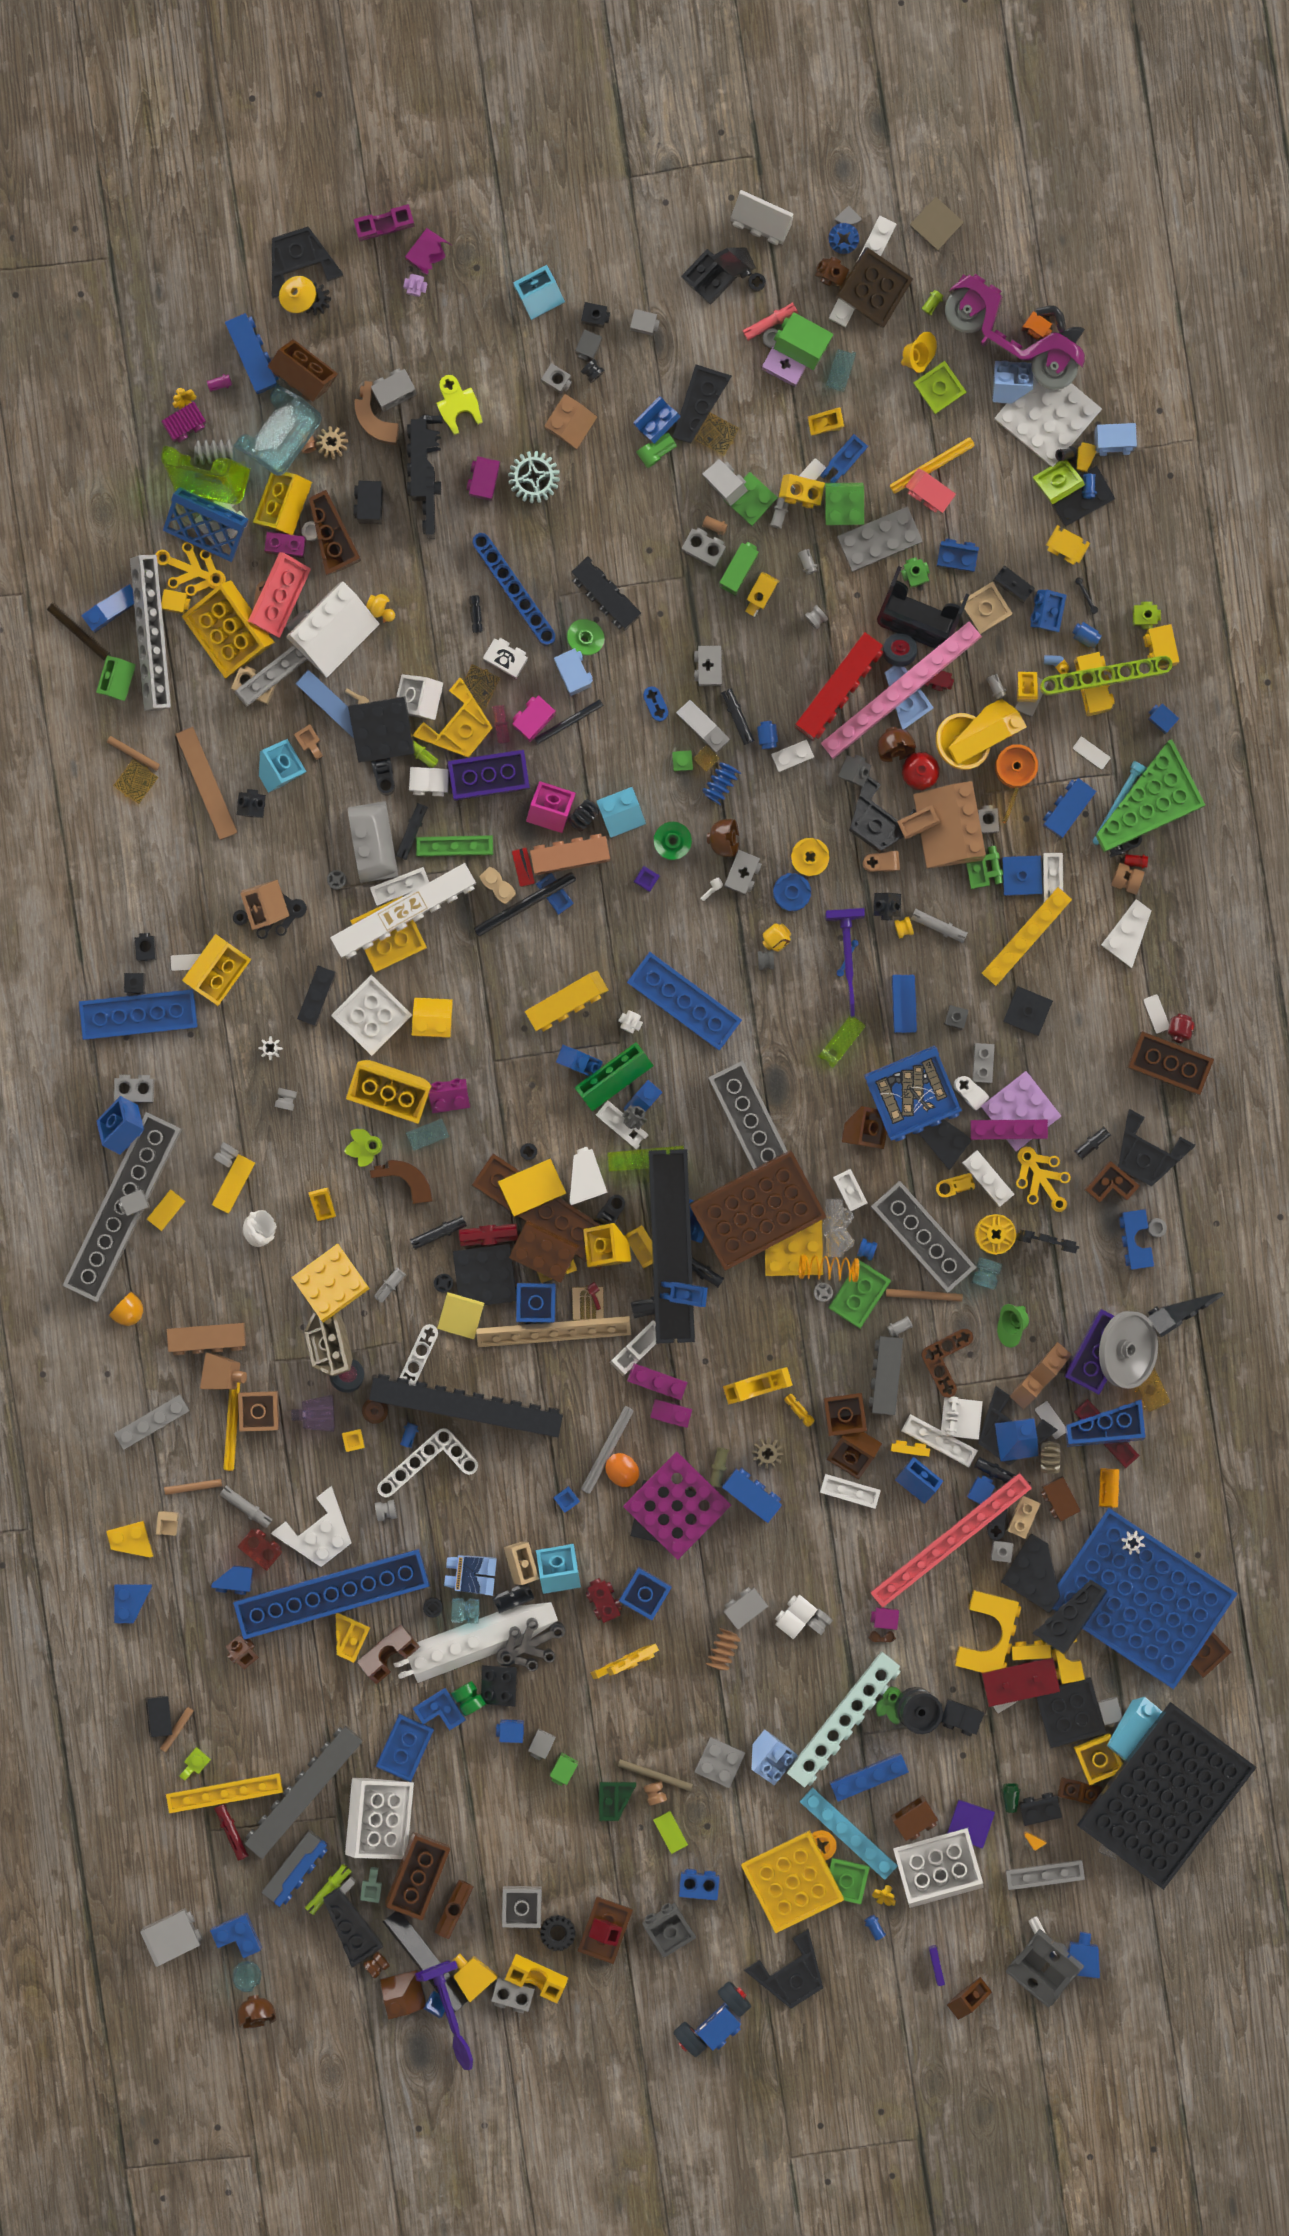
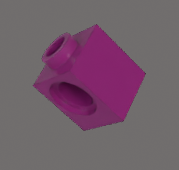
[870,1607,899,1630]

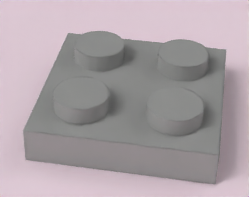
[694,1737,745,1788]

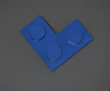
[413,1687,466,1731]

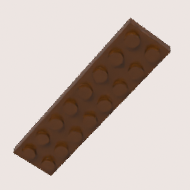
[472,1154,602,1270]

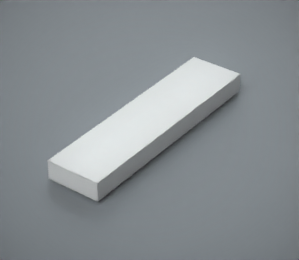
[901,1414,978,1467]

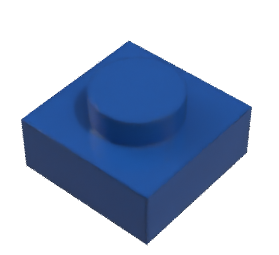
[553,1486,580,1513]
[424,1991,445,2018]

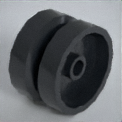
[895,1687,943,1734]

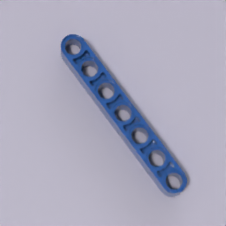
[473,533,556,646]

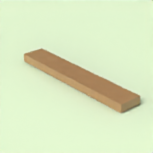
[175,727,238,840]

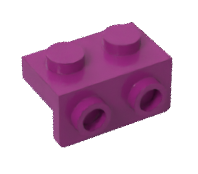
[429,1078,470,1113]

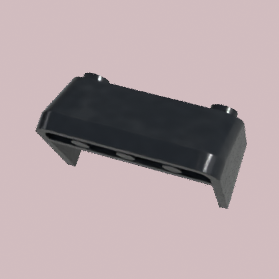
[877,566,969,649]

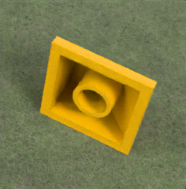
[583,1223,631,1267]

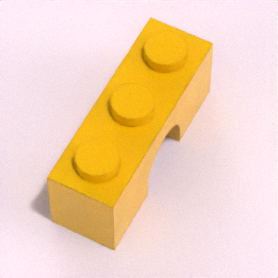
[1051,1638,1085,1684]
[505,1954,568,2003]

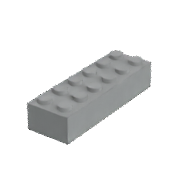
[708,1061,787,1169]
[870,1181,977,1293]

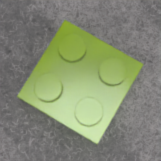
[913,361,967,415]
[1033,460,1085,504]

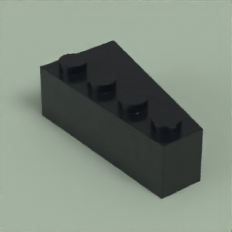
[571,556,641,631]

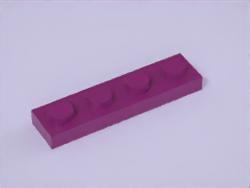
[970,1119,1048,1140]

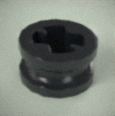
[748,273,766,291]
[520,1143,537,1160]

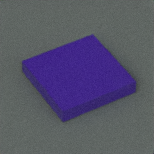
[947,1799,995,1849]

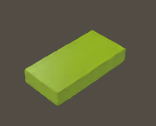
[653,1811,688,1854]

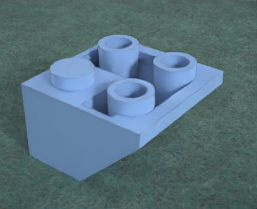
[993,361,1033,404]
[752,1729,798,1785]

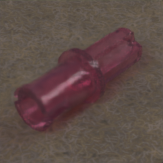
[492,705,510,744]

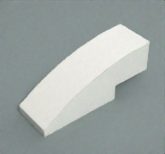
[610,1320,656,1376]

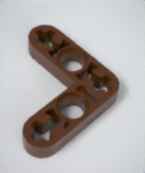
[921,1328,973,1398]

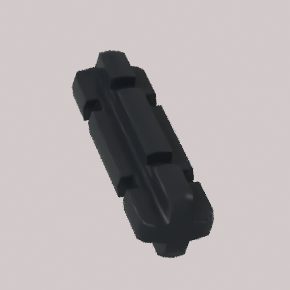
[469,595,483,633]

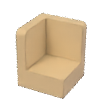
[156,1511,179,1536]

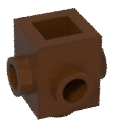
[815,257,849,287]
[225,1635,259,1670]

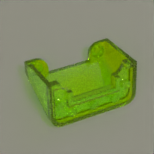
[161,446,250,505]

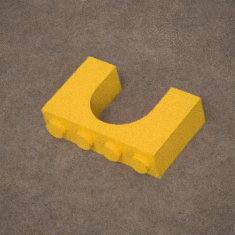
[954,1590,1021,1673]

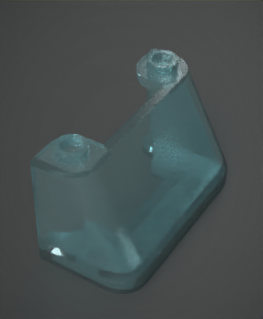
[233,384,322,476]

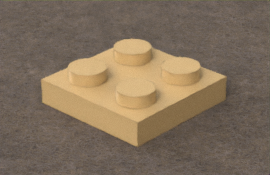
[960,582,1012,634]

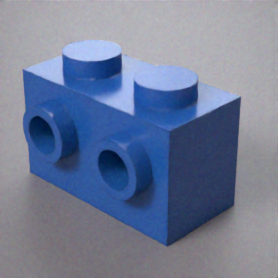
[895,1457,943,1504]

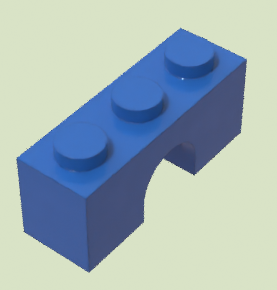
[1119,1209,1154,1270]

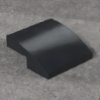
[681,249,737,305]

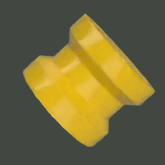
[894,916,914,939]

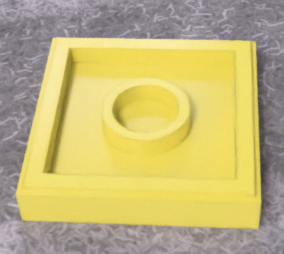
[437,1292,484,1339]

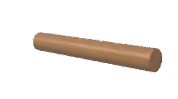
[107,736,160,771]
[164,1479,222,1495]

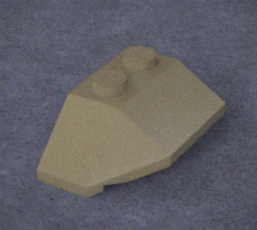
[304,1310,353,1377]

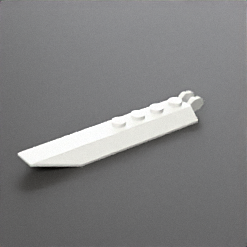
[394,1602,558,1683]

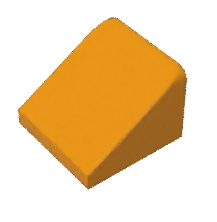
[1024,1831,1047,1851]

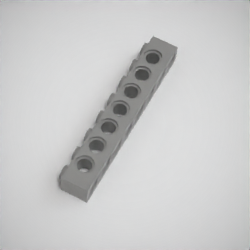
[130,555,171,711]

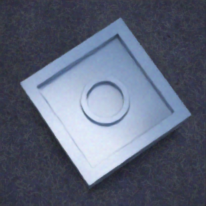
[1094,423,1137,456]
[554,648,593,696]

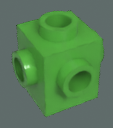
[901,557,930,588]

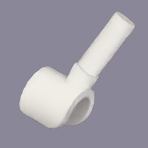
[701,878,723,901]

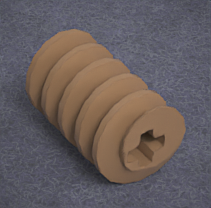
[705,1628,741,1670]

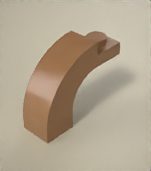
[355,381,399,445]

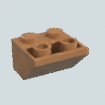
[240,879,289,930]

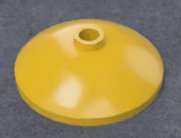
[936,713,990,770]

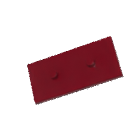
[982,1657,1060,1707]

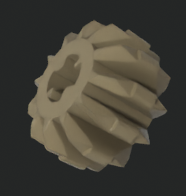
[751,1437,784,1470]
[1041,1442,1060,1474]

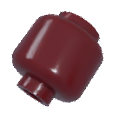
[1168,1014,1195,1043]

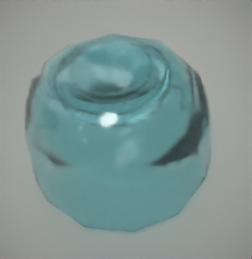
[232,1961,261,1992]

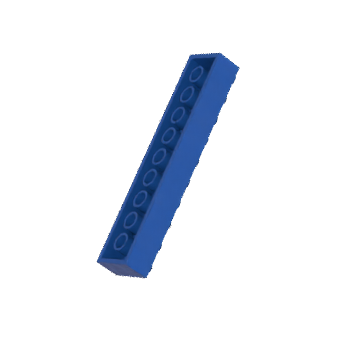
[233,1548,430,1639]

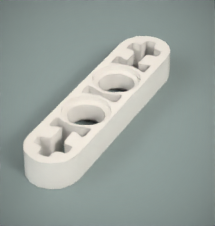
[400,1324,438,1384]

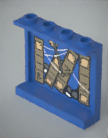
[864,1046,962,1142]

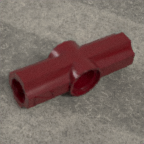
[459,1224,518,1246]

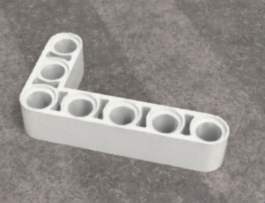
[377,1428,478,1497]

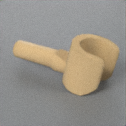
[345,688,369,704]

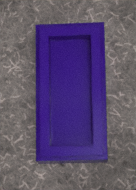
[928,1945,945,1986]

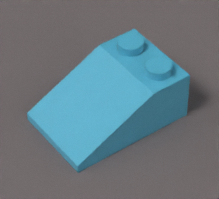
[1107,1697,1163,1761]

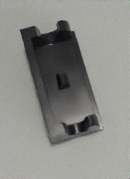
[993,565,1035,604]
[145,1696,172,1737]

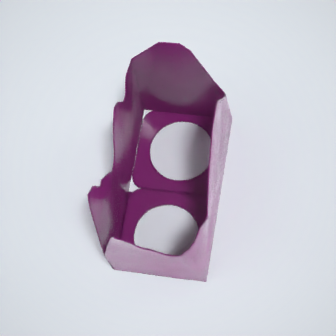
[405,228,452,276]

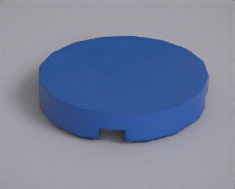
[773,873,811,911]

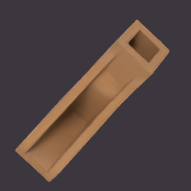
[1010,1342,1072,1409]

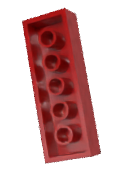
[795,632,883,741]

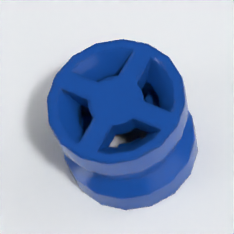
[857,1238,877,1261]

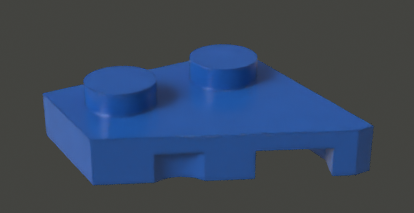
[114,1584,152,1623]

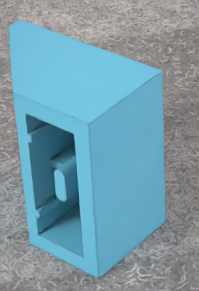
[513,265,565,320]

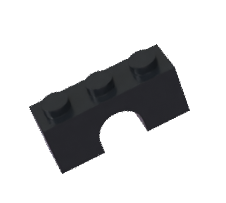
[297,965,337,1026]

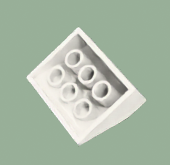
[286,581,379,678]
[345,1778,414,1859]
[893,1828,984,1908]

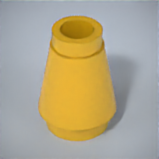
[1076,443,1097,472]

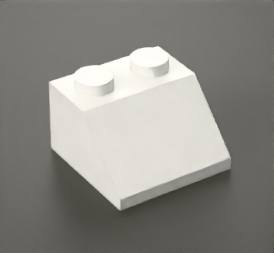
[396,674,443,720]

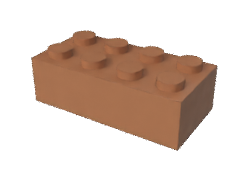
[530,834,610,876]

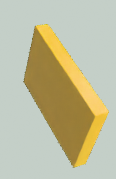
[498,1158,566,1217]

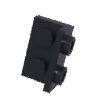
[1019,1792,1062,1826]

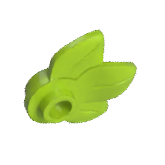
[344,1129,382,1167]

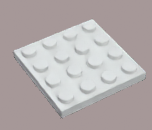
[994,375,1102,467]

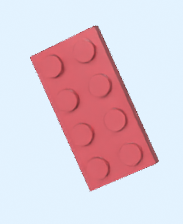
[248,552,311,638]

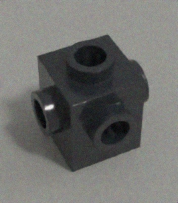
[236,789,266,818]
[873,893,901,921]

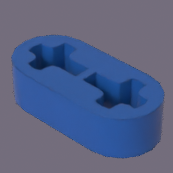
[643,686,668,722]

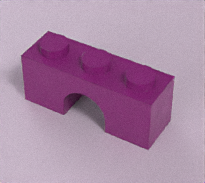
[353,204,415,242]

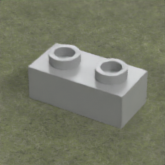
[972,1043,995,1083]

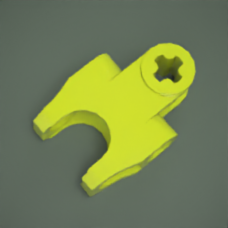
[436,375,483,436]

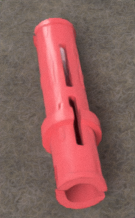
[742,302,798,341]

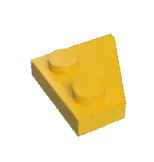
[106,1521,153,1557]
[335,1613,371,1663]

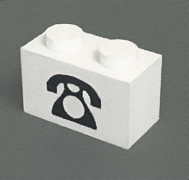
[483,638,528,679]

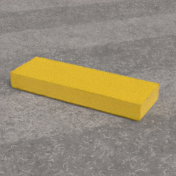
[212,1154,255,1214]

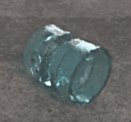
[971,1257,1003,1290]
[451,1598,480,1624]

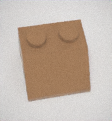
[544,394,597,449]

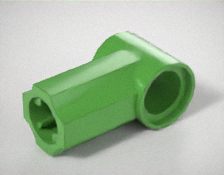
[636,433,677,468]

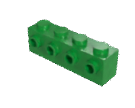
[574,1042,654,1111]

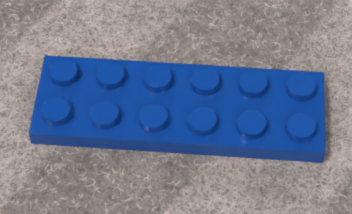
[627,952,742,1051]
[79,989,198,1040]

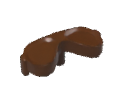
[869,1630,896,1643]

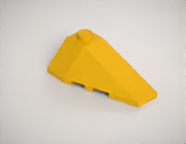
[948,698,1027,765]

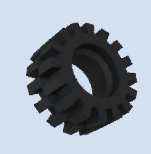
[541,1915,575,1951]

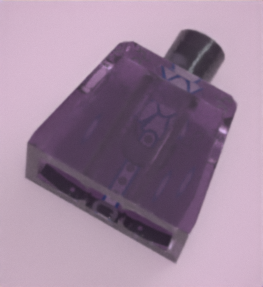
[291,1394,335,1432]

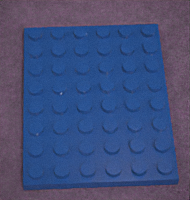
[1053,1508,1238,1689]

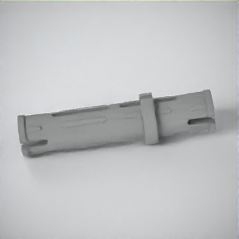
[911,909,968,944]
[219,1485,273,1529]

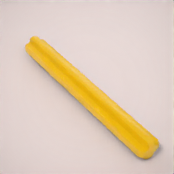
[890,438,975,494]
[223,1383,240,1471]

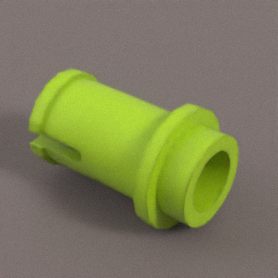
[921,290,944,315]

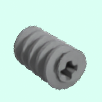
[194,439,234,465]

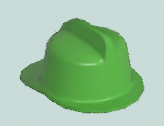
[997,1304,1029,1348]

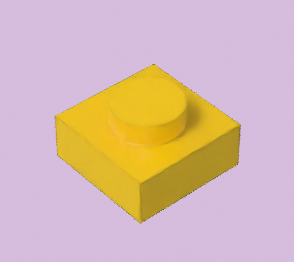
[342,1429,365,1452]

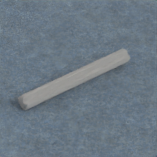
[582,1406,633,1494]

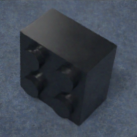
[354,480,383,524]

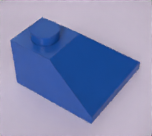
[995,1418,1039,1462]

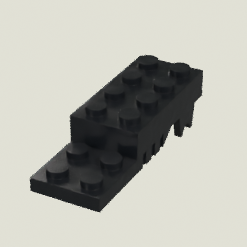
[407,415,443,539]

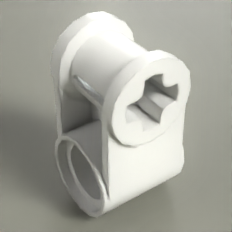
[954,1076,990,1111]

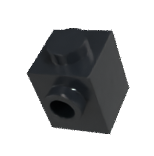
[581,302,610,328]

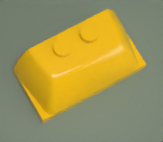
[346,1060,431,1124]

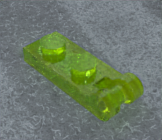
[818,1016,866,1068]

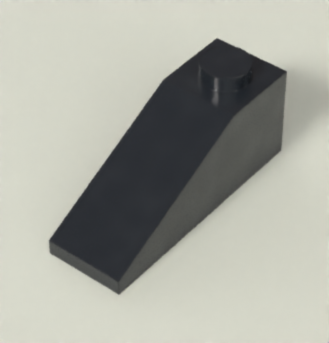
[711,247,756,279]

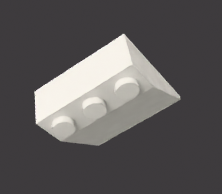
[730,190,793,245]

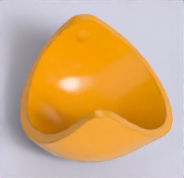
[109,1292,143,1326]

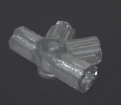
[822,1198,854,1257]

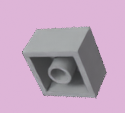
[371,368,417,412]
[502,1886,542,1928]

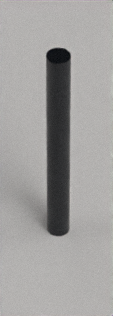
[534,699,604,744]

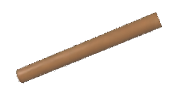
[886,1289,963,1301]

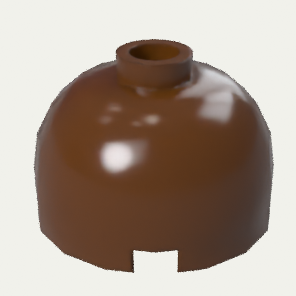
[877,727,916,762]
[707,819,739,857]
[237,1995,277,2029]

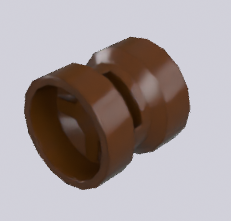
[363,1952,390,1978]

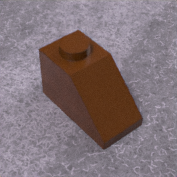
[947,1977,992,2020]

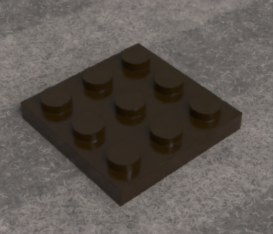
[836,247,913,328]

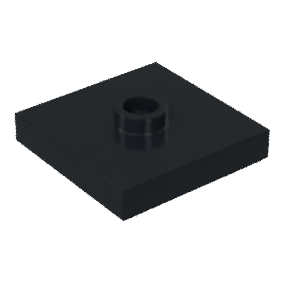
[1003,986,1053,1036]

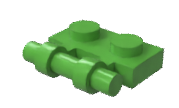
[966,846,1003,889]

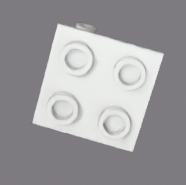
[941,1397,983,1440]

